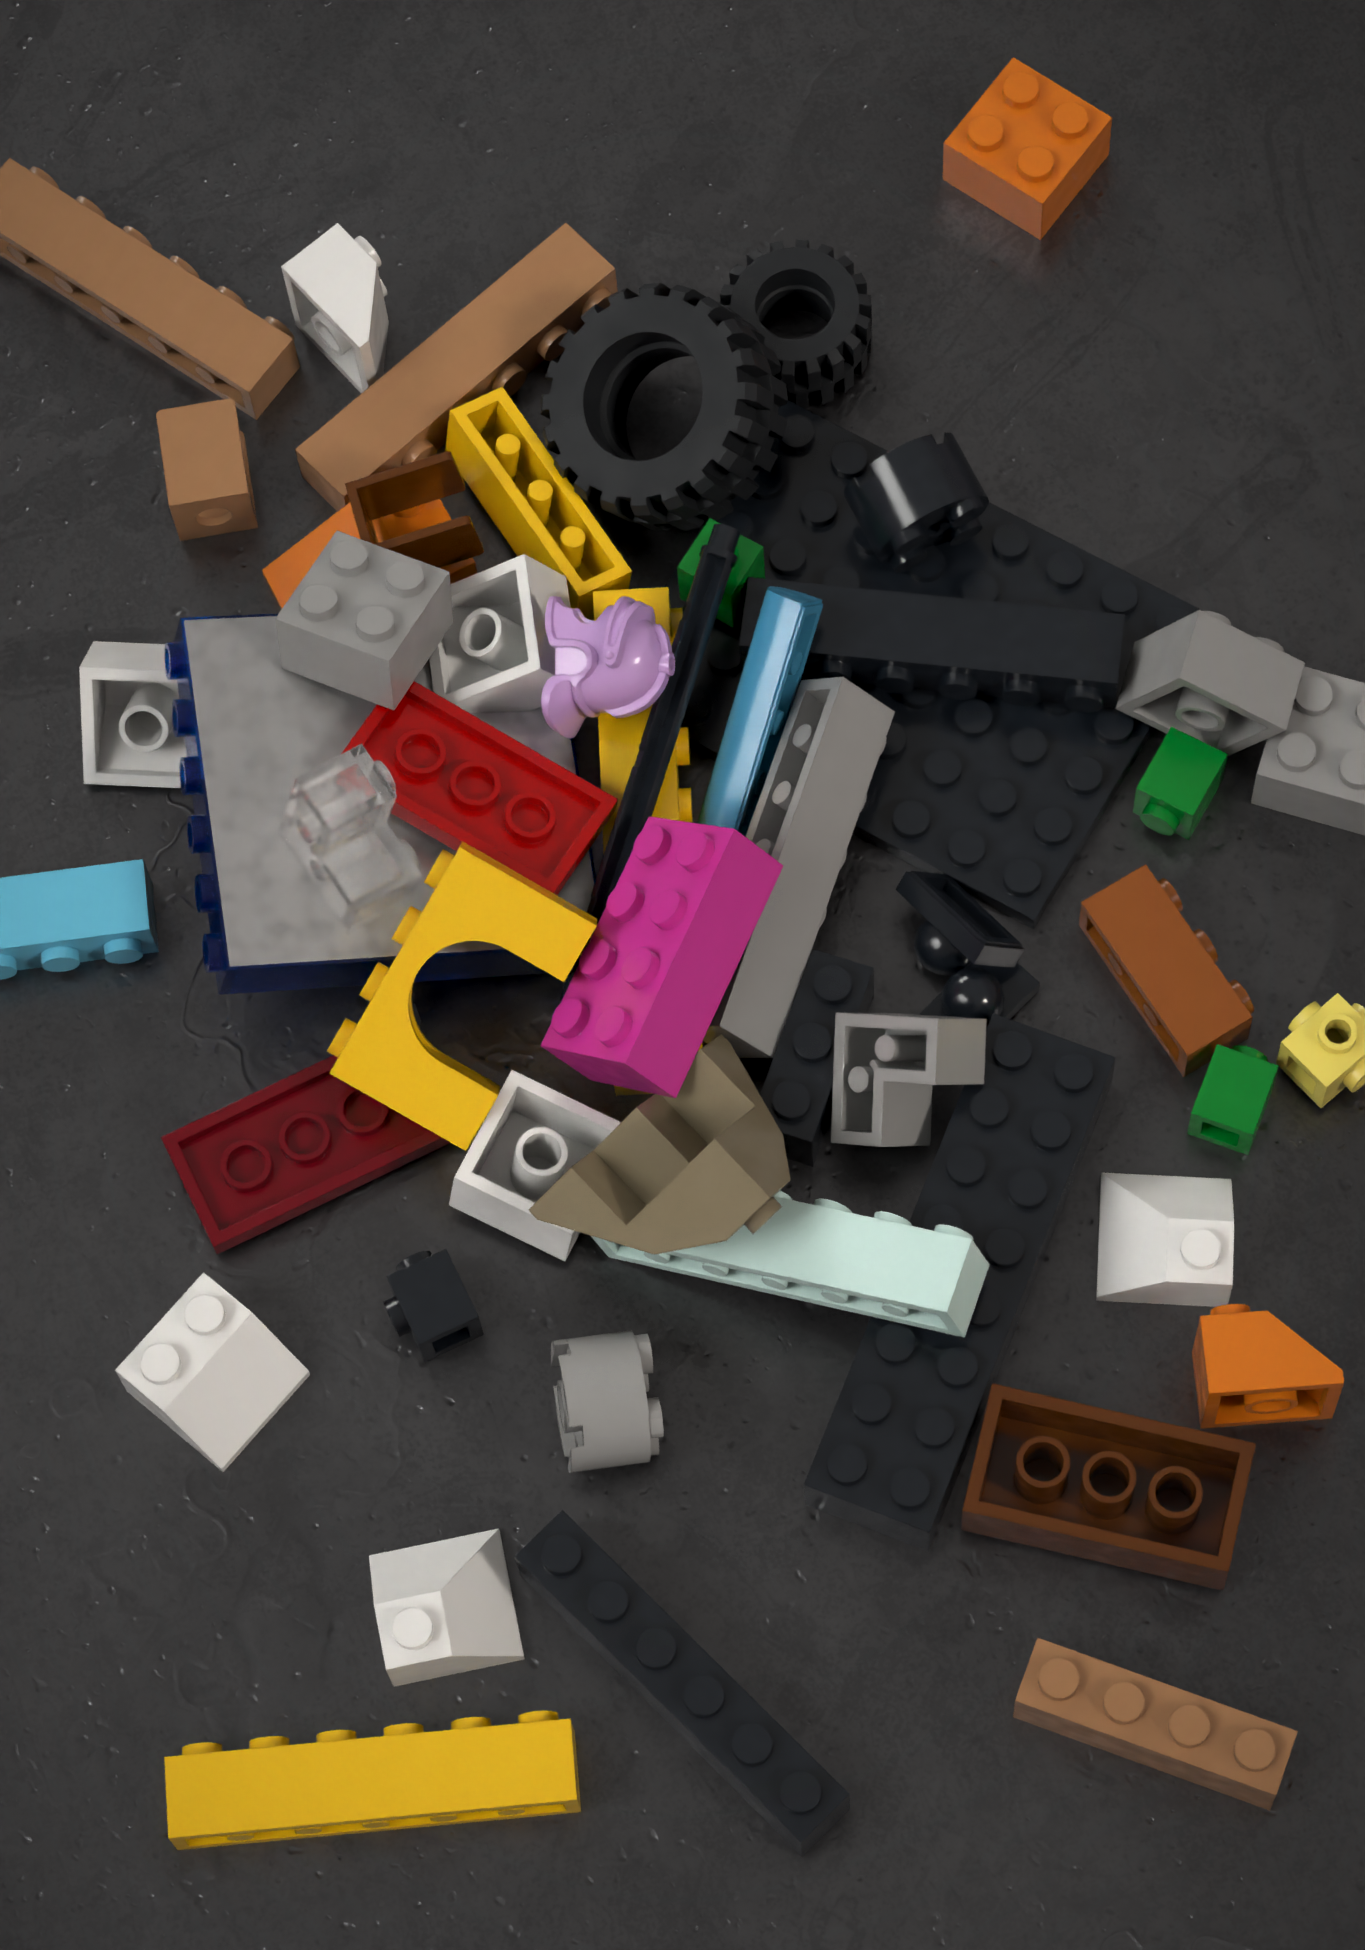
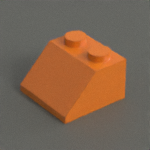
[1192,1304,1344,1429]

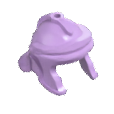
[541,596,675,739]

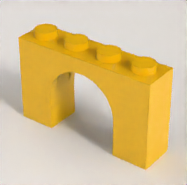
[327,841,597,1151]

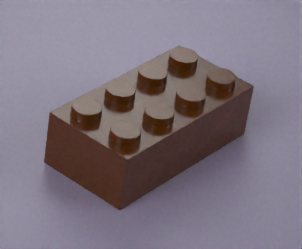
[961,1383,1256,1591]

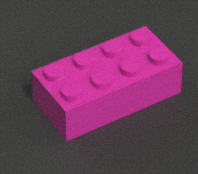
[540,816,783,1098]

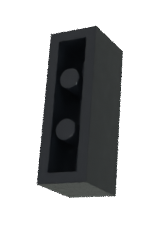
[760,949,874,1167]

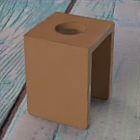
[156,398,258,541]

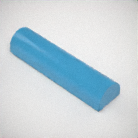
[697,586,823,836]

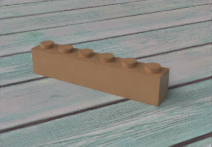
[0,158,300,420]
[295,223,618,512]

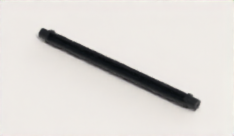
[559,524,741,1001]

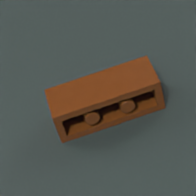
[1079,864,1254,1077]

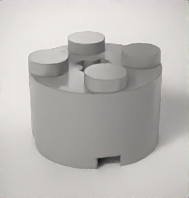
[551,1330,664,1473]

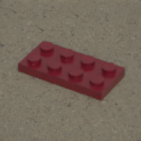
[161,1055,450,1254]

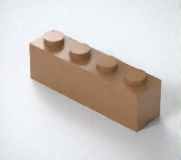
[1013,1637,1298,1811]

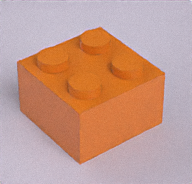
[943,57,1112,240]

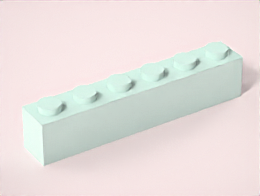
[591,1191,989,1338]

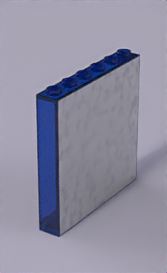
[164,613,596,995]

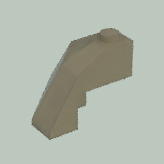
[529,1034,790,1255]

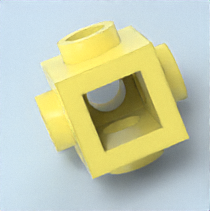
[1276,993,1365,1108]

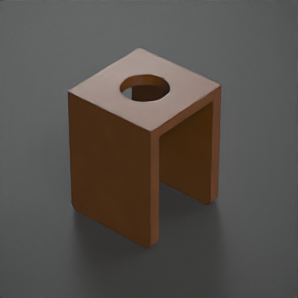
[345,452,484,568]

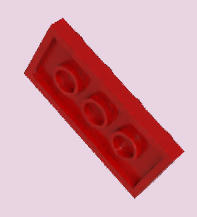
[331,681,618,895]

